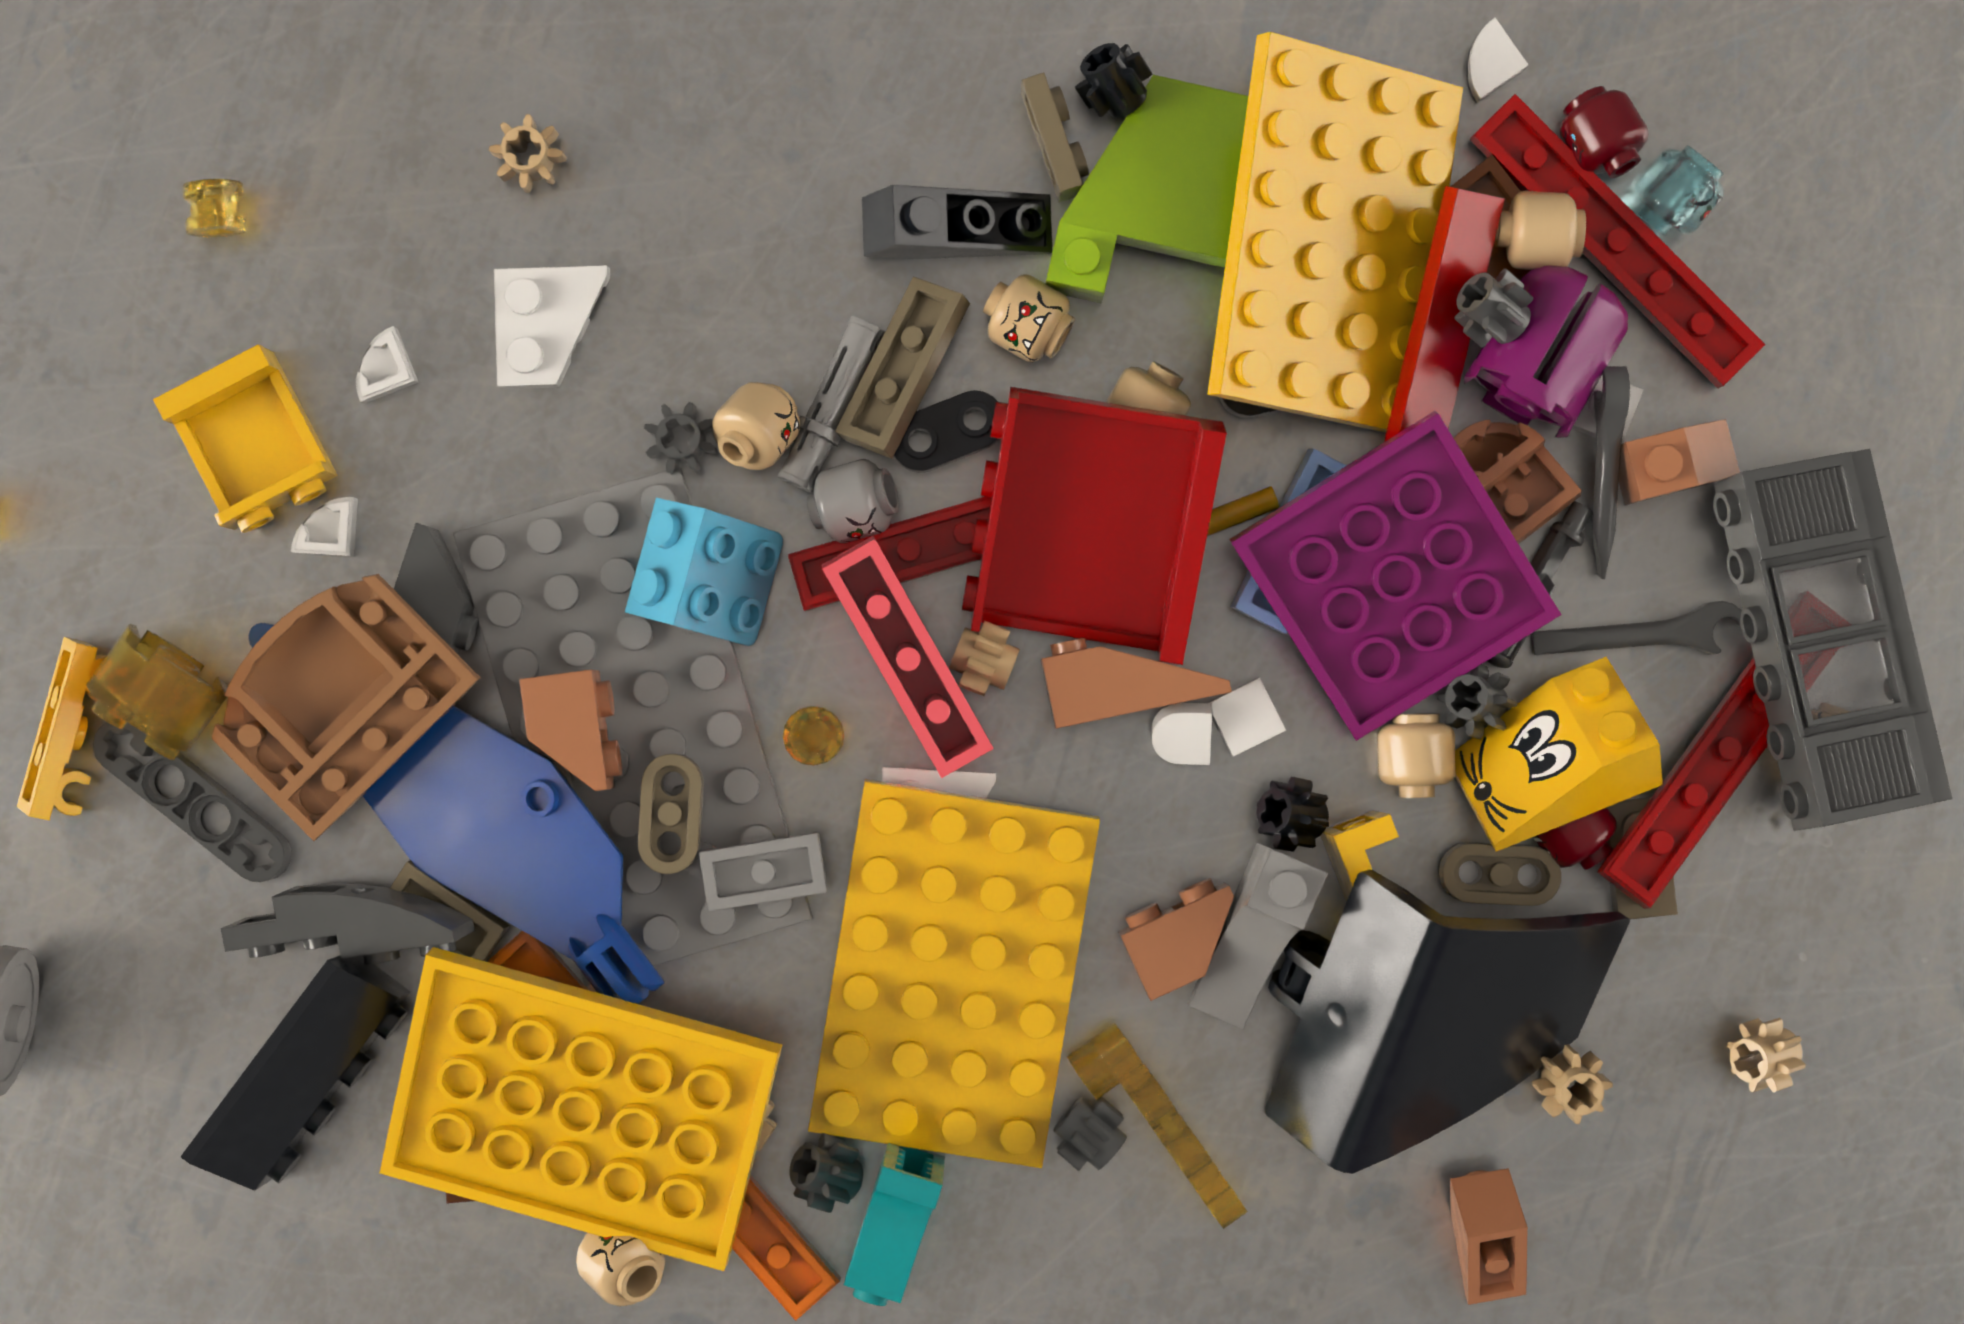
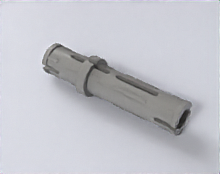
[777,316,885,493]

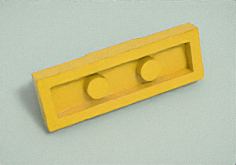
[17,637,123,821]

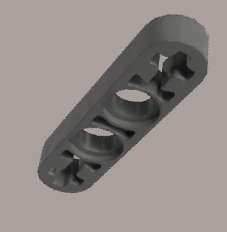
[93,719,291,882]

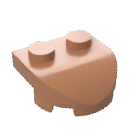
[1454,420,1582,544]

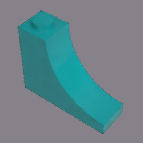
[843,1143,945,1306]

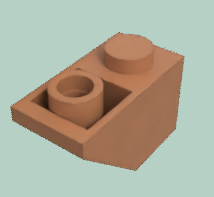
[519,669,622,791]
[1118,878,1234,1001]

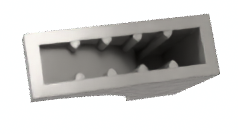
[1187,843,1328,1030]

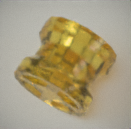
[182,179,247,237]
[783,706,845,766]

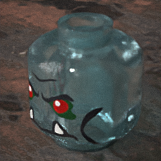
[1634,145,1724,236]

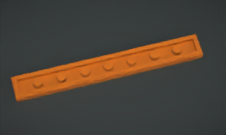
[487,931,841,1321]

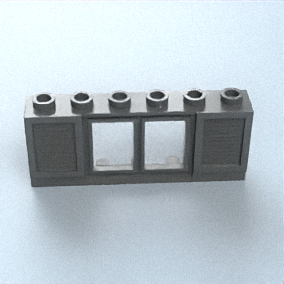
[1713,449,1952,831]

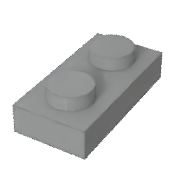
[699,832,828,912]

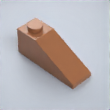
[1041,638,1232,729]

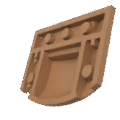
[212,574,481,841]

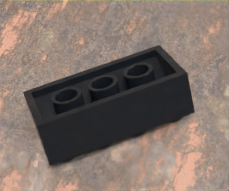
[180,955,411,1191]

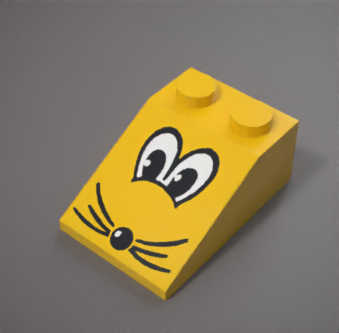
[1455,656,1663,852]

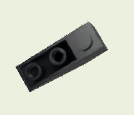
[862,185,1052,259]

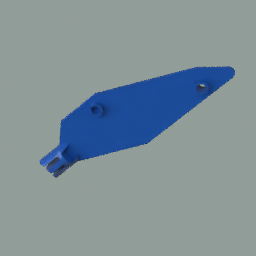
[248,623,665,1004]

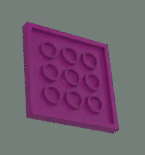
[1229,411,1562,741]

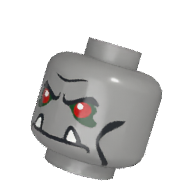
[807,459,899,543]

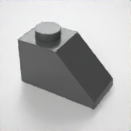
[394,523,478,655]

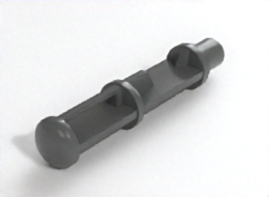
[1487,501,1593,668]

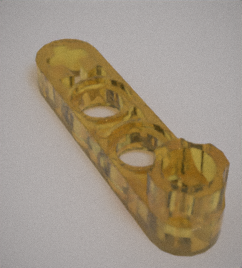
[1066,1022,1248,1229]

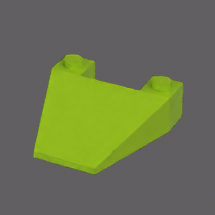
[1045,74,1248,330]

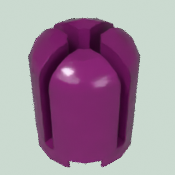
[1464,266,1628,438]

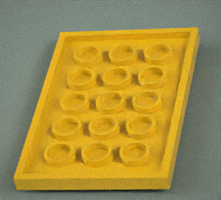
[1207,31,1463,433]
[808,779,1100,1168]
[379,947,783,1271]

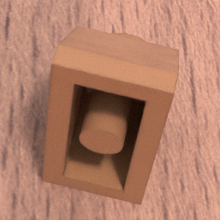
[1619,419,1740,505]
[1450,1168,1528,1305]

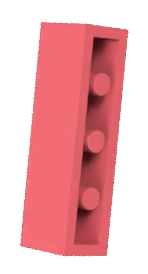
[822,536,994,778]

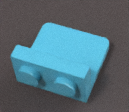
[625,497,783,646]

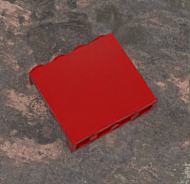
[962,387,1227,665]

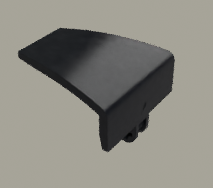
[1265,869,1630,1174]

